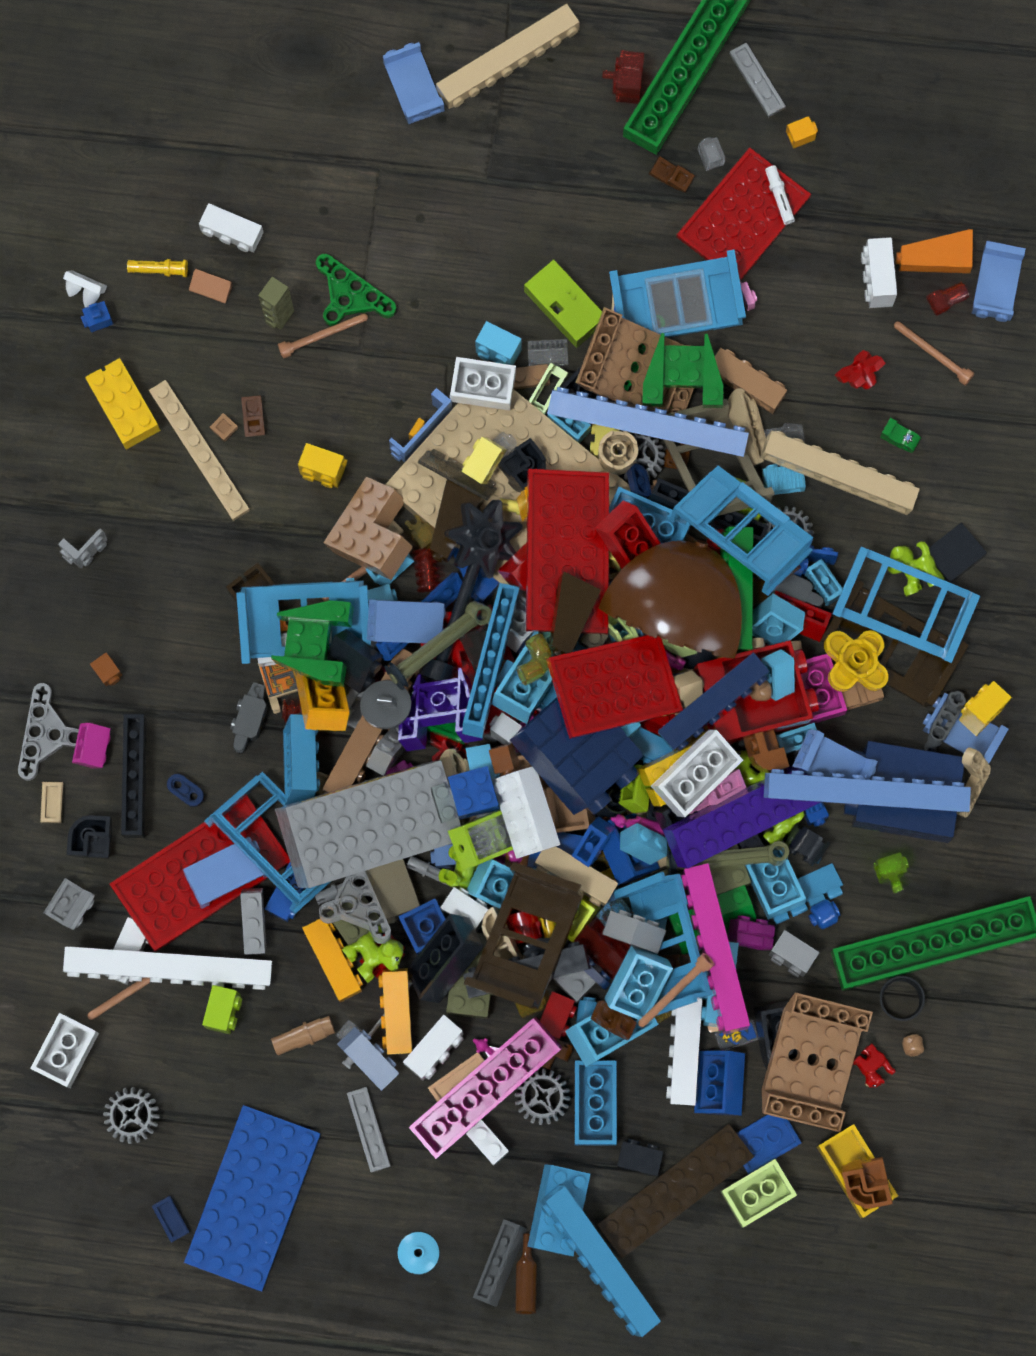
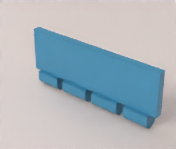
[773,863,843,925]

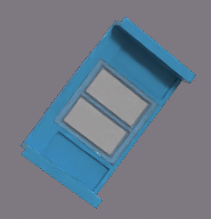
[609,250,746,337]

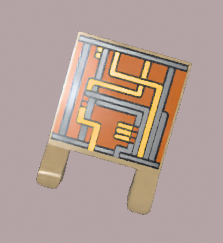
[258,664,298,714]

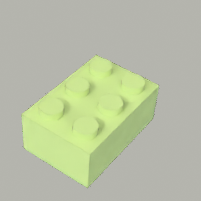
[721,1159,797,1228]

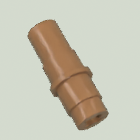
[271,1016,336,1055]

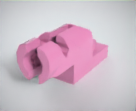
[689,769,746,814]

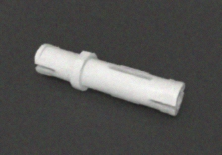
[765,165,795,225]

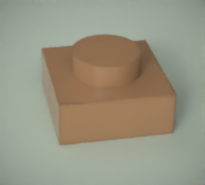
[210,413,238,442]

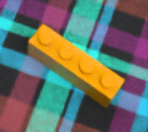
[302,919,363,1002]
[379,968,412,1054]

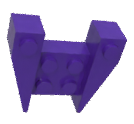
[398,668,483,751]

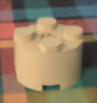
[598,431,638,475]

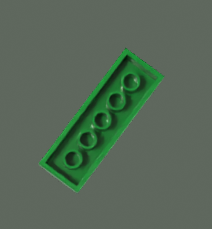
[717,527,753,654]

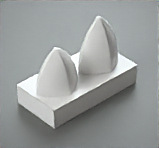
[63,270,107,308]

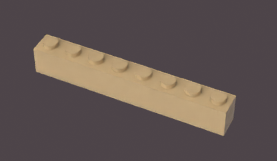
[436,4,579,109]
[760,431,919,515]

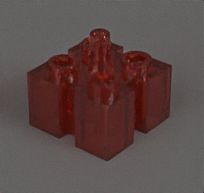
[602,50,644,104]

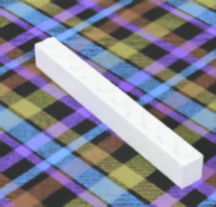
[63,947,272,990]

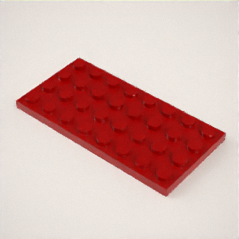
[526,469,609,634]
[109,795,290,952]

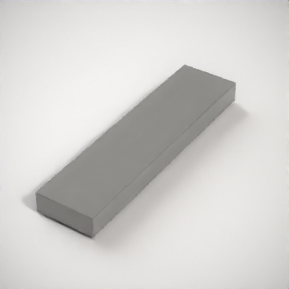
[729,43,786,118]
[347,1087,391,1173]

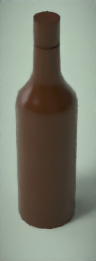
[515,1234,537,1315]

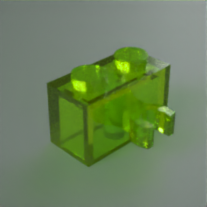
[873,852,909,893]

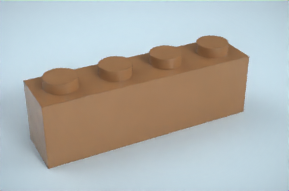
[715,348,787,414]

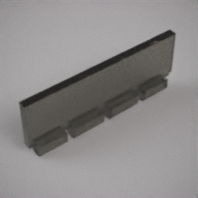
[418,449,497,501]

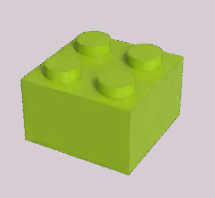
[202,985,242,1034]

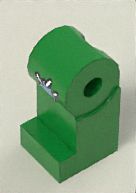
[880,417,921,453]

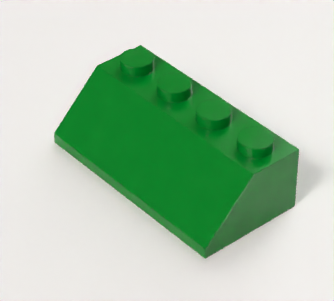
[667,885,757,955]

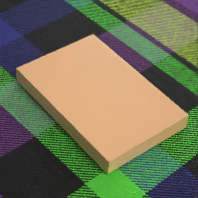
[428,1053,484,1102]

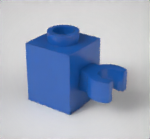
[81,301,113,333]
[804,802,829,827]

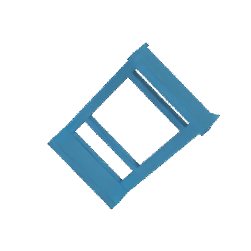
[832,547,980,663]
[204,772,330,914]

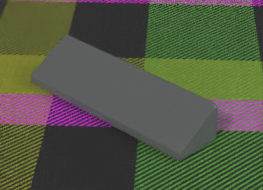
[473,1219,527,1307]

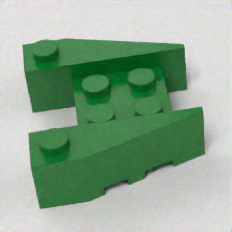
[642,333,724,408]
[271,600,354,687]

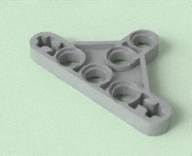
[18,683,79,781]
[319,871,391,944]

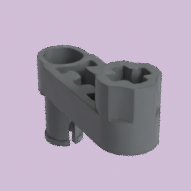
[924,691,966,752]

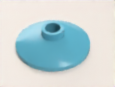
[398,1232,439,1274]

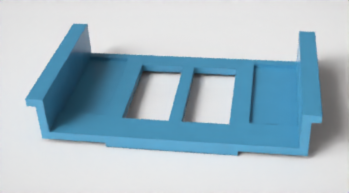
[666,466,813,596]
[236,581,371,664]
[613,872,712,1016]

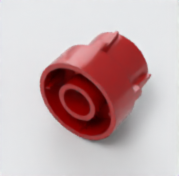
[506,911,542,944]

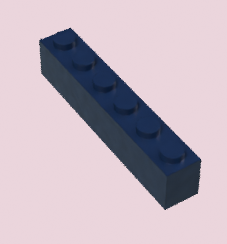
[658,652,769,752]

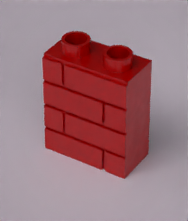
[692,640,819,745]

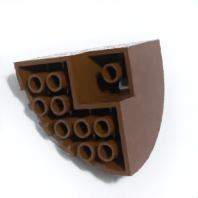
[599,540,742,659]

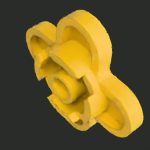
[824,631,888,692]

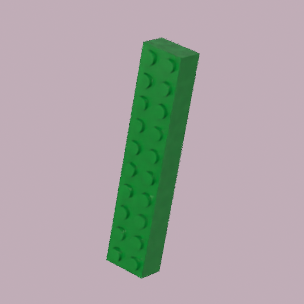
[623,0,751,155]
[831,896,1036,991]

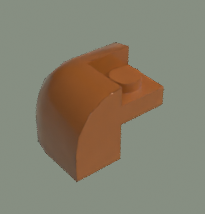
[743,731,790,773]
[842,1157,893,1208]

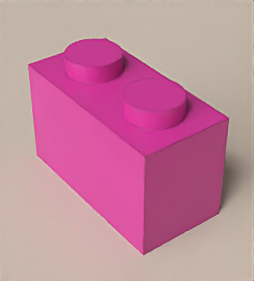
[72,723,111,769]

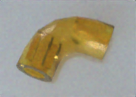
[517,634,552,686]

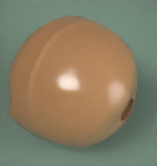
[750,681,772,701]
[902,1034,924,1057]

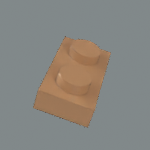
[513,364,550,390]

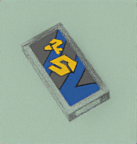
[714,1020,758,1051]

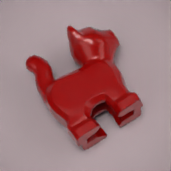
[853,1043,895,1088]

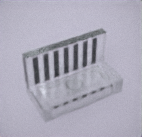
[528,339,568,366]

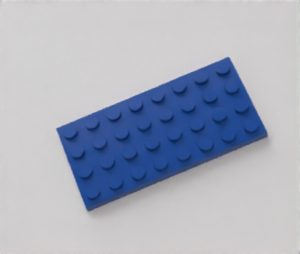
[184,1105,321,1292]

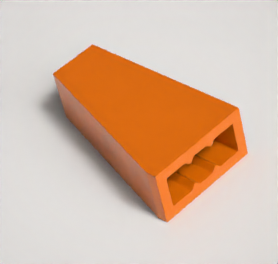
[896,229,973,273]

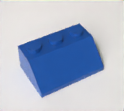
[603,813,660,885]
[694,1051,745,1116]

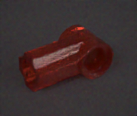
[926,282,969,315]

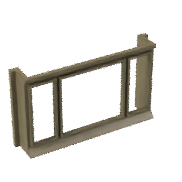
[663,399,774,516]

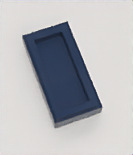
[152,1196,190,1243]

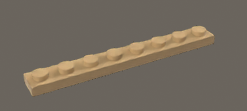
[149,380,250,521]

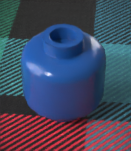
[808,899,840,929]

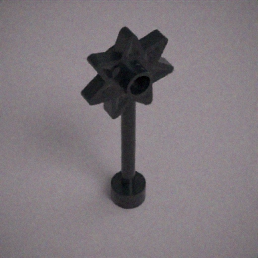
[420,500,523,681]

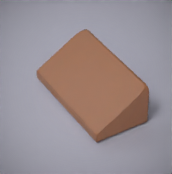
[189,269,233,304]

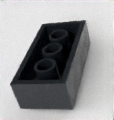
[408,914,483,1003]

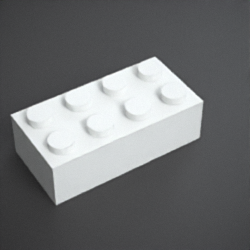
[651,730,743,817]
[492,767,560,859]

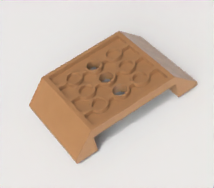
[576,307,694,414]
[762,992,873,1132]

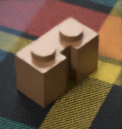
[842,682,884,710]

